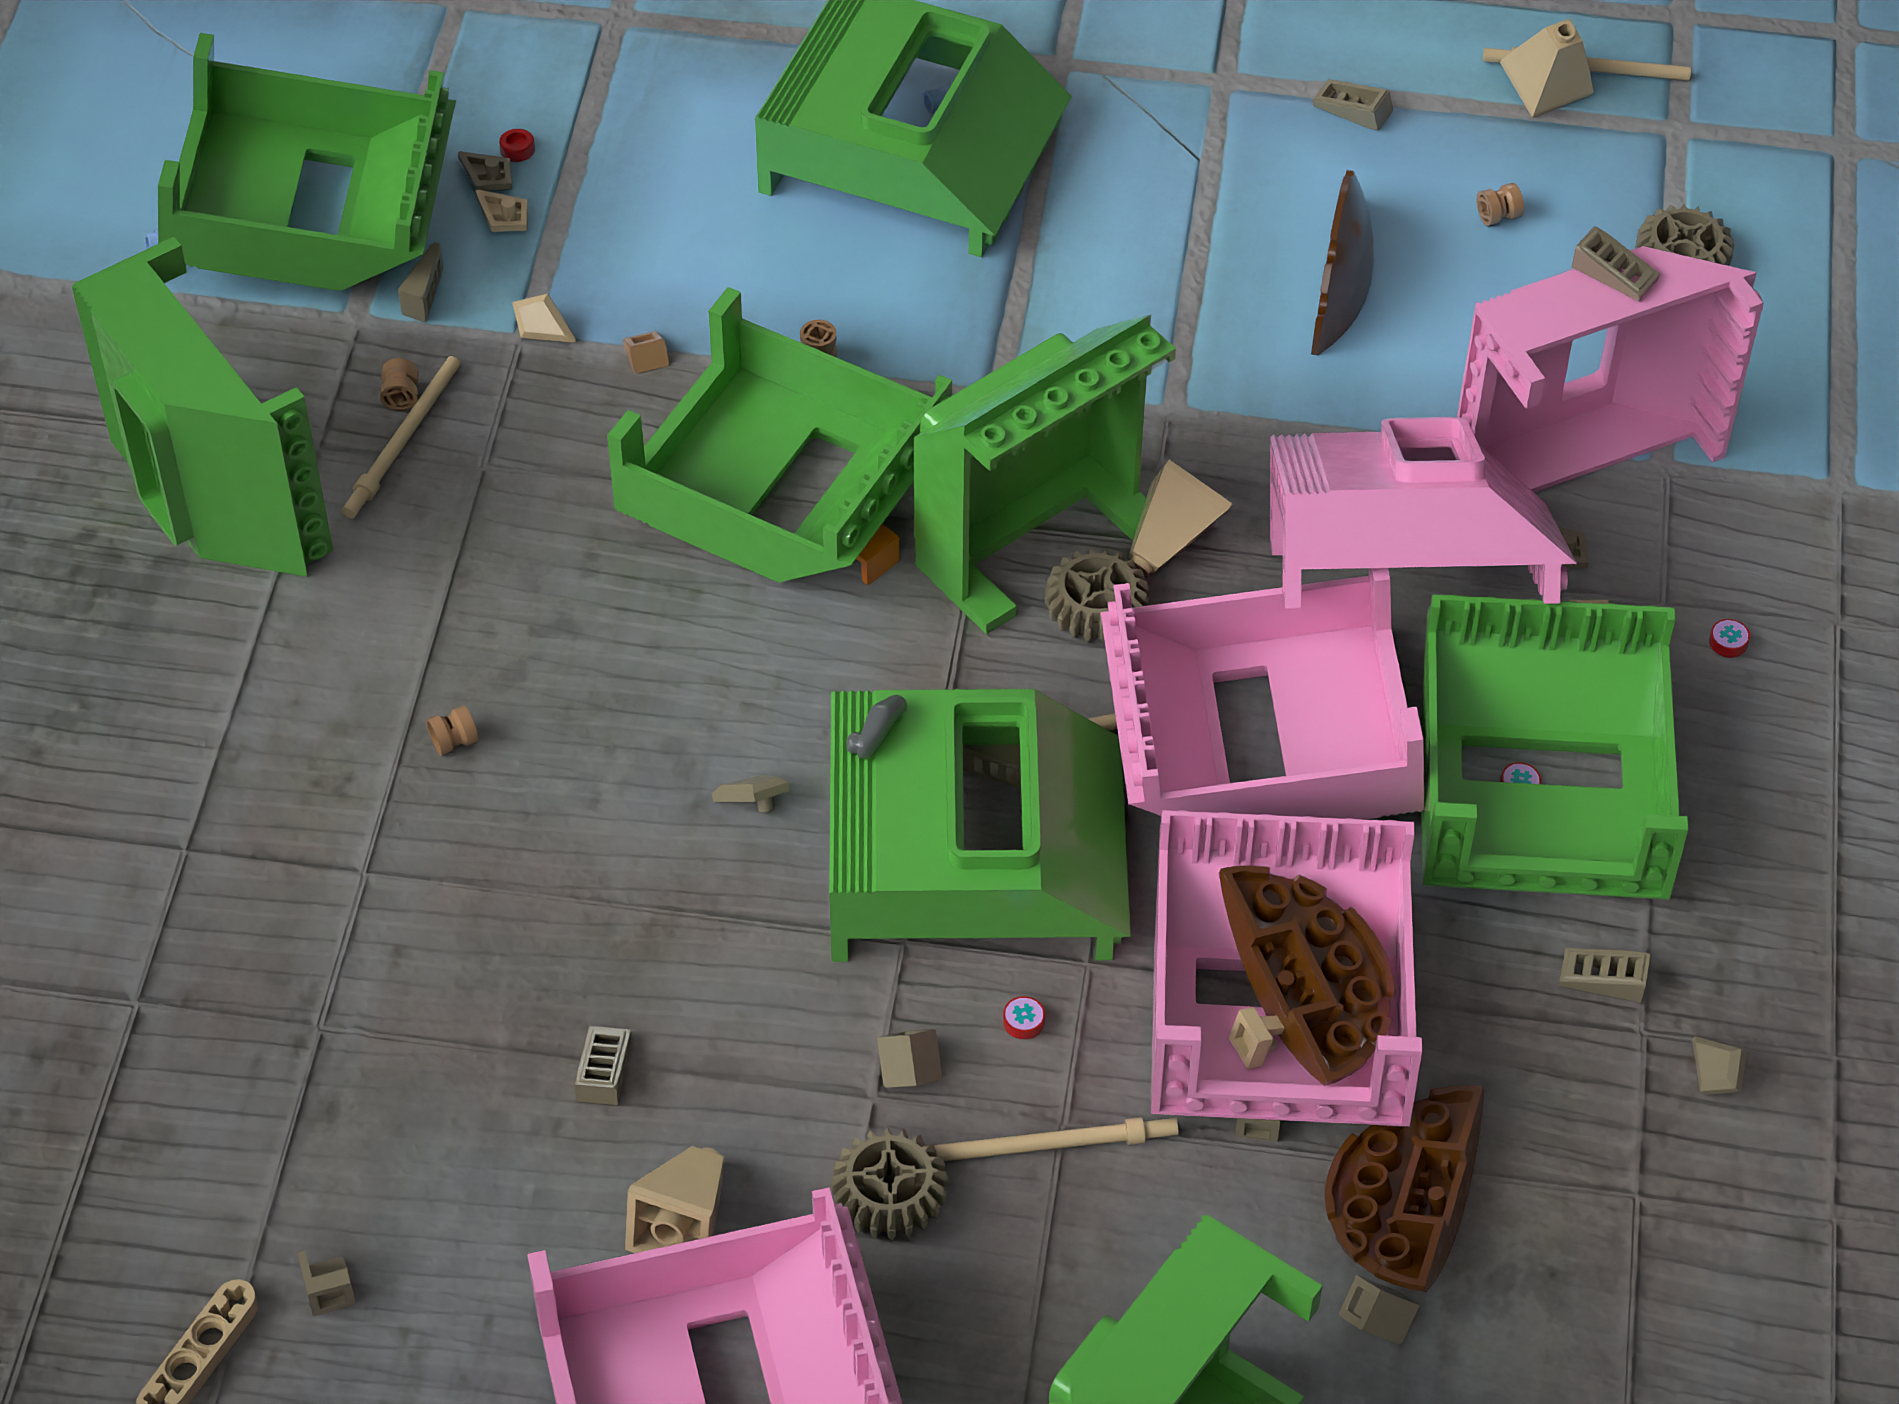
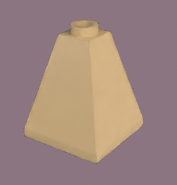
[1500,18,1594,118]
[1128,459,1232,576]
[625,1146,724,1253]

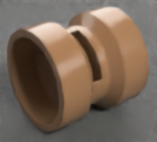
[1476,183,1524,226]
[800,319,837,357]
[380,358,419,411]
[426,705,479,756]

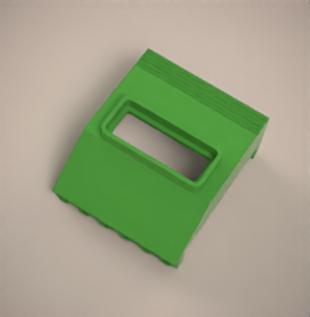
[755,0,1072,258]
[158,33,456,291]
[72,237,333,577]
[607,287,952,583]
[914,314,1176,634]
[1420,594,1688,899]
[829,689,1131,962]
[1049,1215,1323,1404]

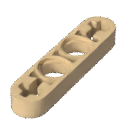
[136,1279,258,1404]

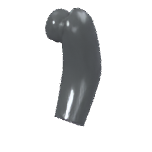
[847,695,907,759]

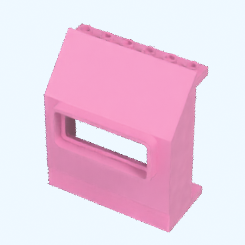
[1457,246,1764,492]
[1270,417,1577,609]
[1100,568,1424,820]
[1151,810,1422,1127]
[527,1187,903,1404]

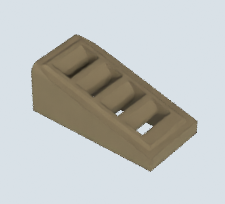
[1312,79,1393,131]
[1572,226,1660,301]
[398,242,443,322]
[963,744,1021,788]
[1558,948,1651,1003]
[574,1026,631,1105]

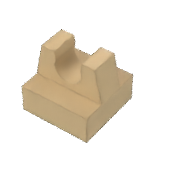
[1228,1007,1285,1070]

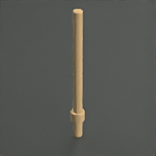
[1482,47,1691,81]
[341,356,461,519]
[934,1117,1178,1161]

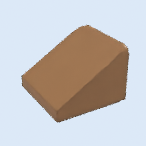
[622,331,669,374]

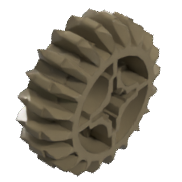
[1635,204,1734,266]
[1045,547,1149,643]
[831,1126,948,1241]

